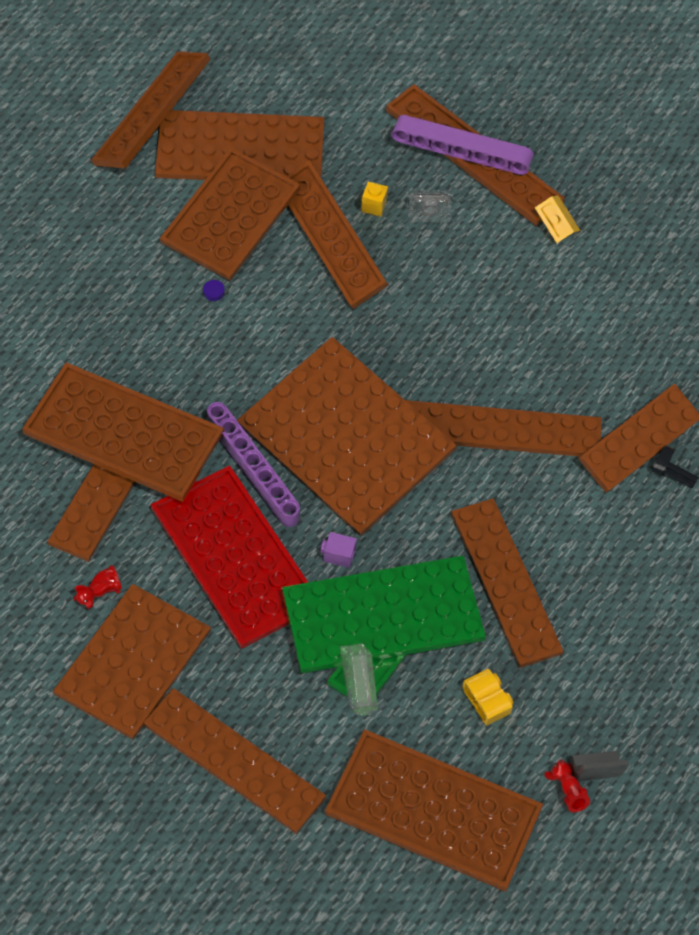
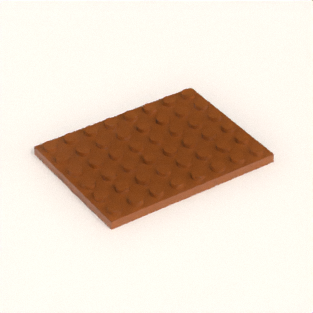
[237,337,457,536]

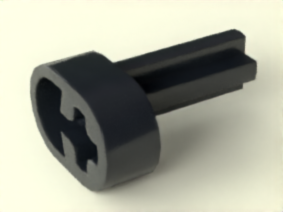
[651,445,699,489]

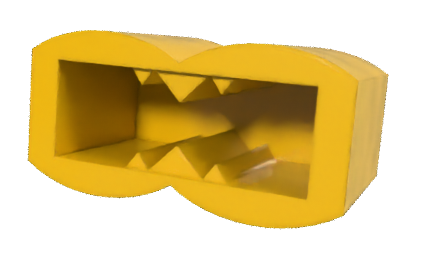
[462,669,513,726]

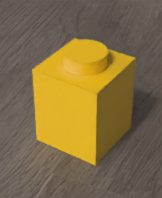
[361,182,388,217]

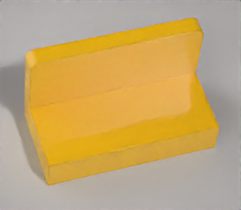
[535,195,580,243]

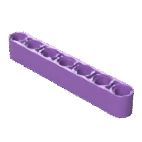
[392,115,534,175]
[207,402,300,527]

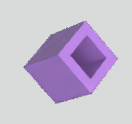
[321,532,357,568]

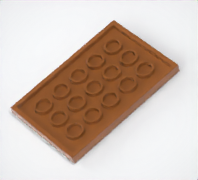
[160,147,301,281]
[53,584,211,740]

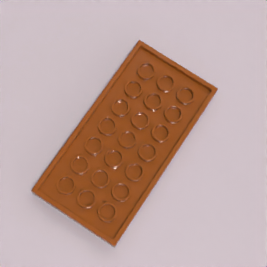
[155,110,324,180]
[22,362,224,502]
[325,729,543,892]

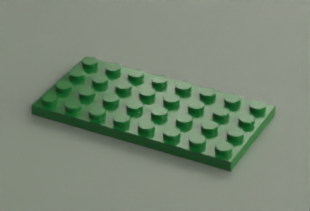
[282,555,486,674]

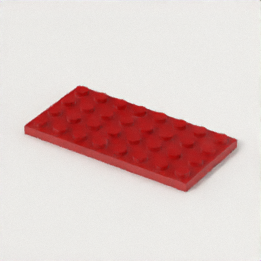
[151,465,308,649]

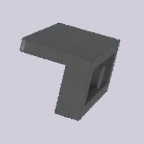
[570,751,629,781]

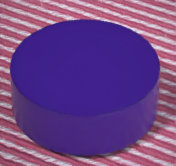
[203,280,225,301]

